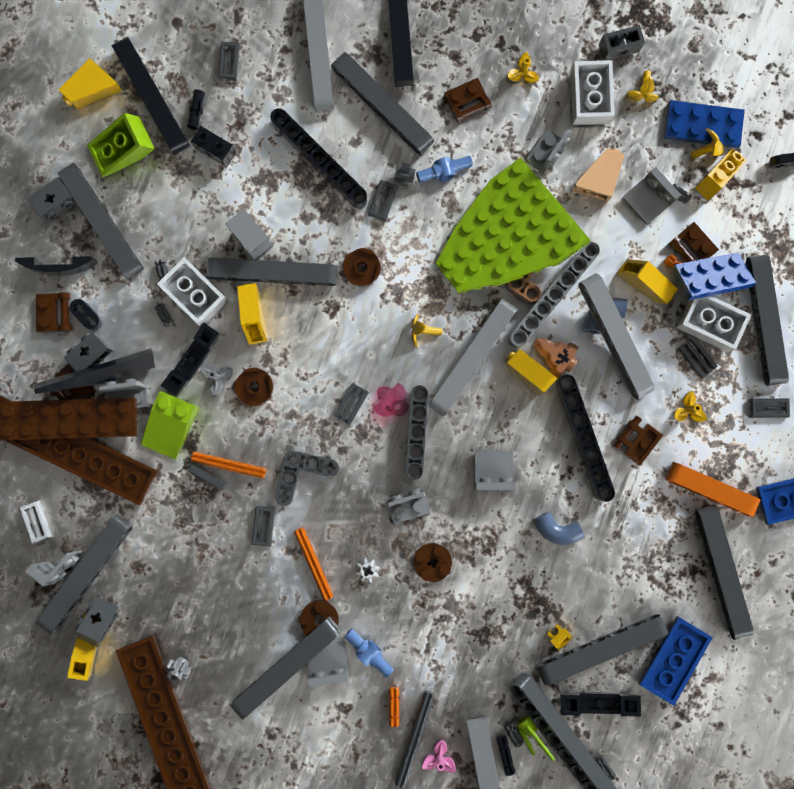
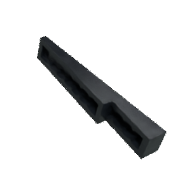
[388,0,414,87]
[34,349,155,394]

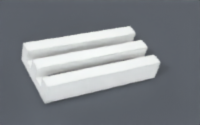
[20,501,52,544]

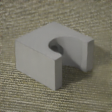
[225,208,273,260]

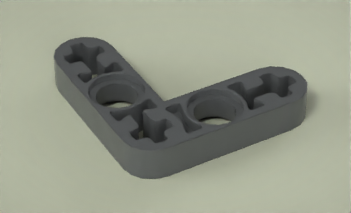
[275,451,339,506]

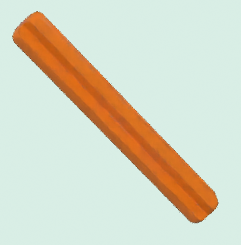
[191,452,266,478]
[294,527,333,601]

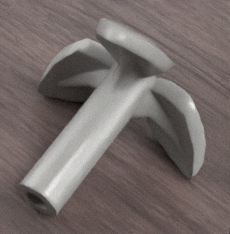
[200,365,234,396]

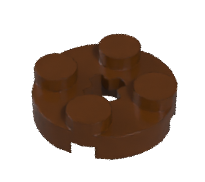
[343,248,381,287]
[235,368,274,406]
[413,543,452,582]
[300,600,339,635]

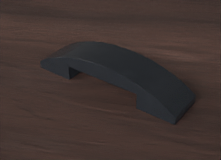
[15,256,98,276]
[161,323,220,397]
[560,692,641,717]

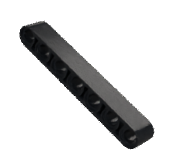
[111,36,190,155]
[270,108,368,209]
[556,374,615,502]

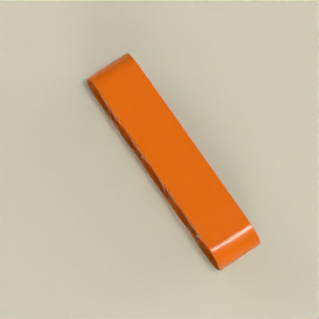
[665,462,760,518]

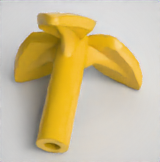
[507,52,539,83]
[627,70,659,103]
[690,128,724,159]
[411,314,442,347]
[674,391,707,422]

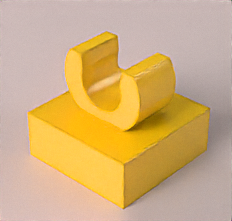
[547,624,573,651]

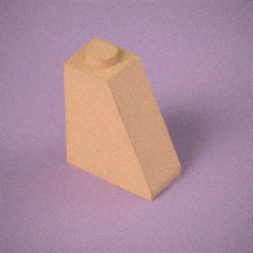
[572,148,625,202]

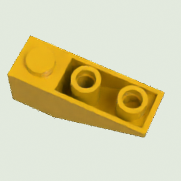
[694,148,746,201]
[67,614,100,681]

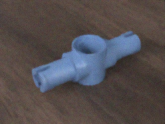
[416,155,473,183]
[344,628,394,678]

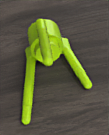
[517,715,555,761]

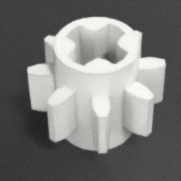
[356,558,380,583]

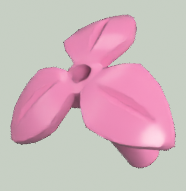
[422,740,456,773]

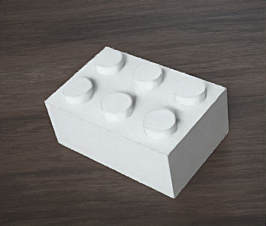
[570,60,615,125]
[157,257,229,326]
[676,296,751,352]

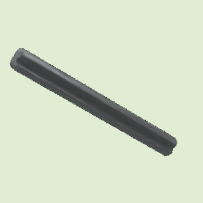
[395,691,434,788]

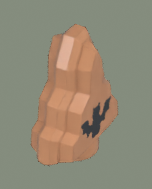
[533,338,579,379]

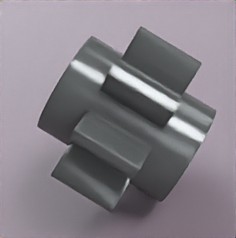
[394,162,416,187]

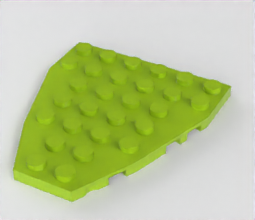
[436,157,590,294]

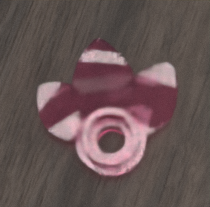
[373,383,408,417]

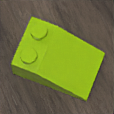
[87,113,155,177]
[141,391,200,460]

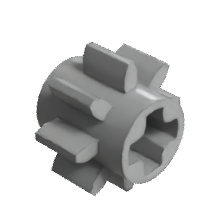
[165,657,191,682]

